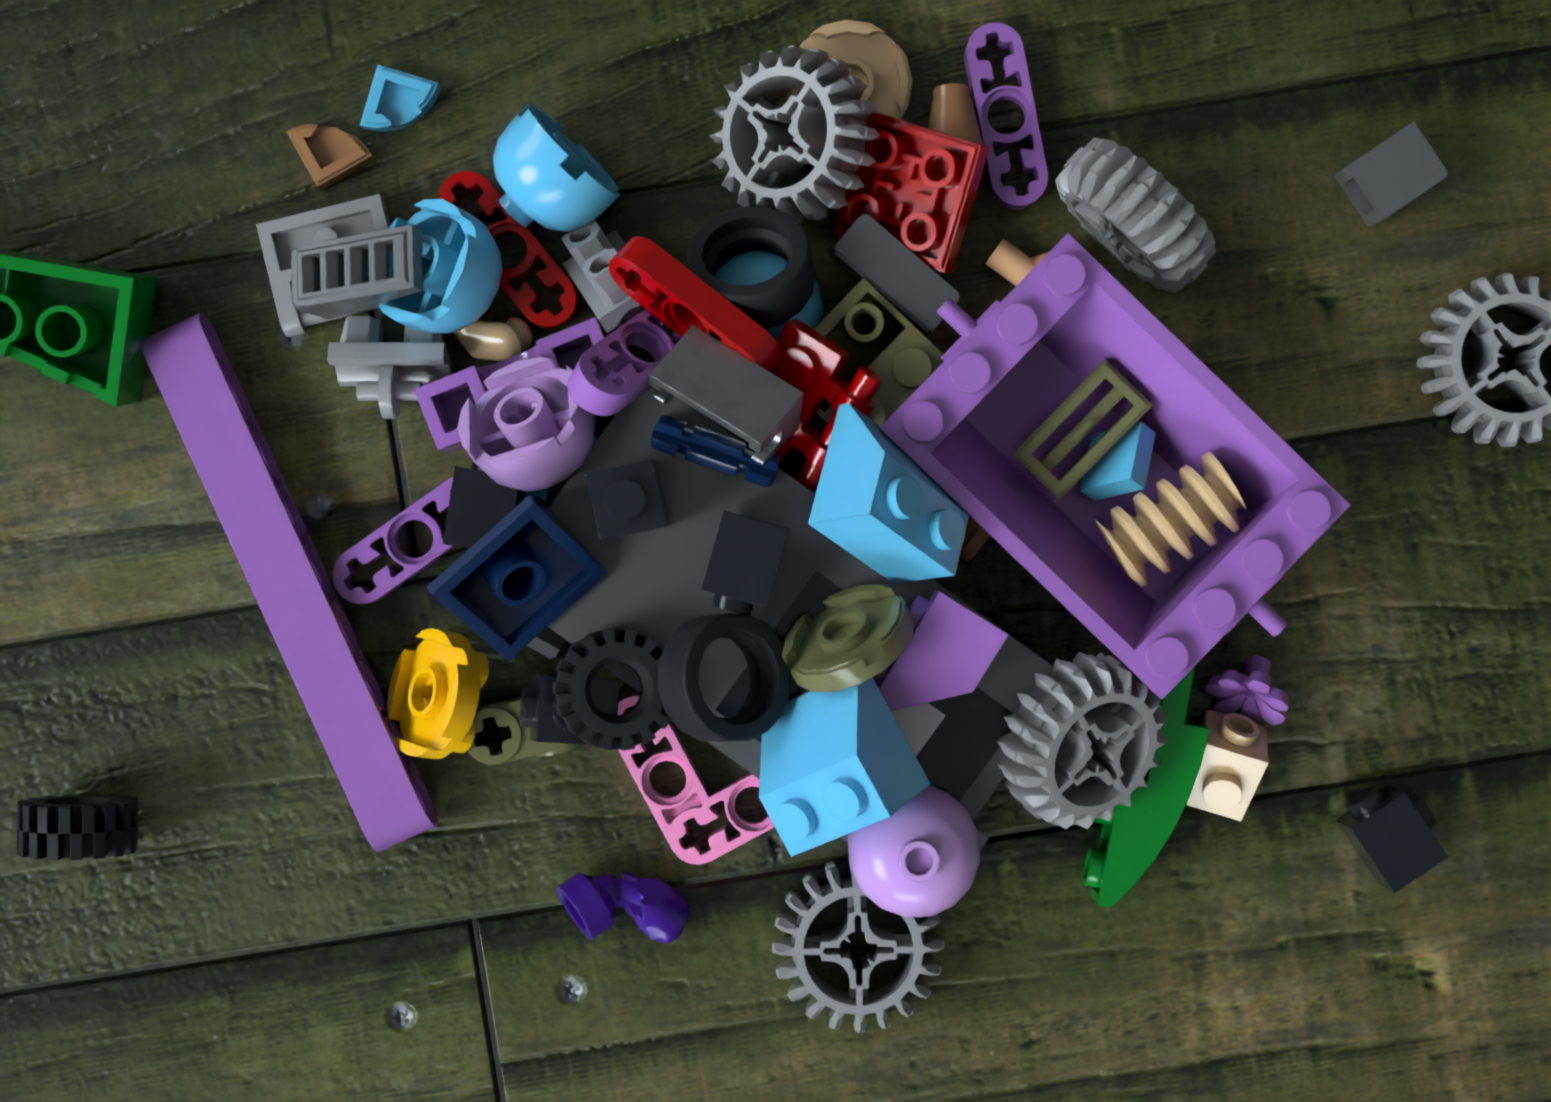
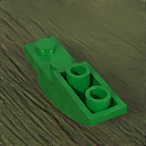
[1083,666,1210,908]

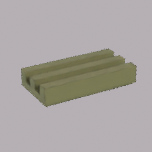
[1012,359,1153,500]

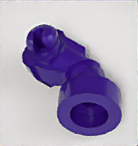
[556,871,690,943]

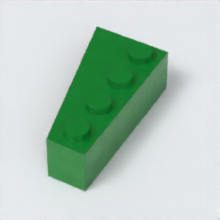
[0,249,158,407]

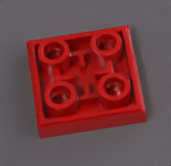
[833,111,990,273]

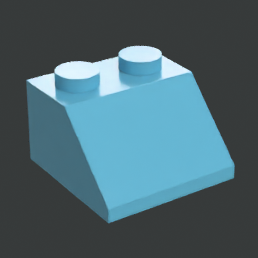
[808,403,969,584]
[759,677,930,857]

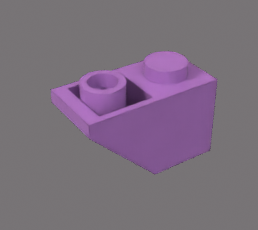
[873,589,1009,711]

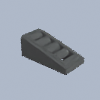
[291,224,423,320]

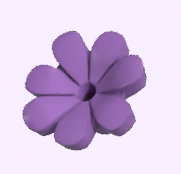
[1205,655,1289,725]

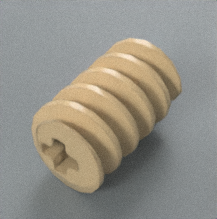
[1095,451,1246,587]

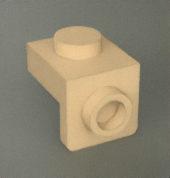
[1186,710,1269,821]

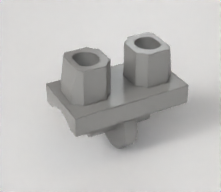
[561,220,645,333]
[327,316,454,419]

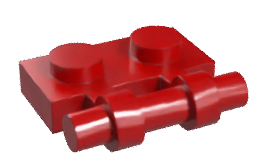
[727,319,883,491]

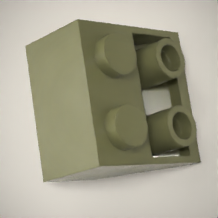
[814,278,944,427]

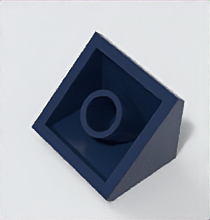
[427,495,607,661]

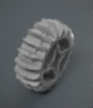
[709,45,881,224]
[1055,137,1216,293]
[1416,273,1551,447]
[997,652,1169,829]
[772,861,945,1033]

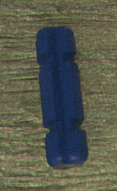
[651,415,781,487]

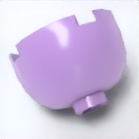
[457,357,596,492]
[848,785,981,918]

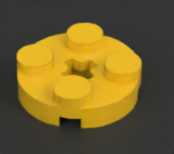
[387,628,489,760]

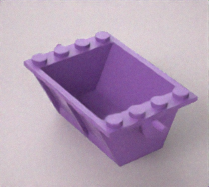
[879,233,1350,700]

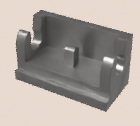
[649,325,803,466]

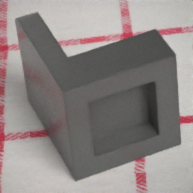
[1333,121,1448,228]

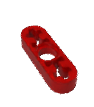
[438,171,579,330]
[609,236,781,372]

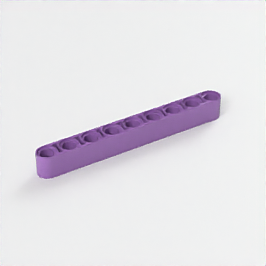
[141,312,438,852]

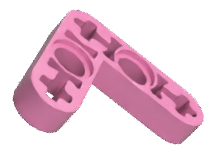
[618,694,775,865]

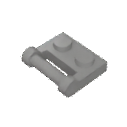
[256,194,391,338]

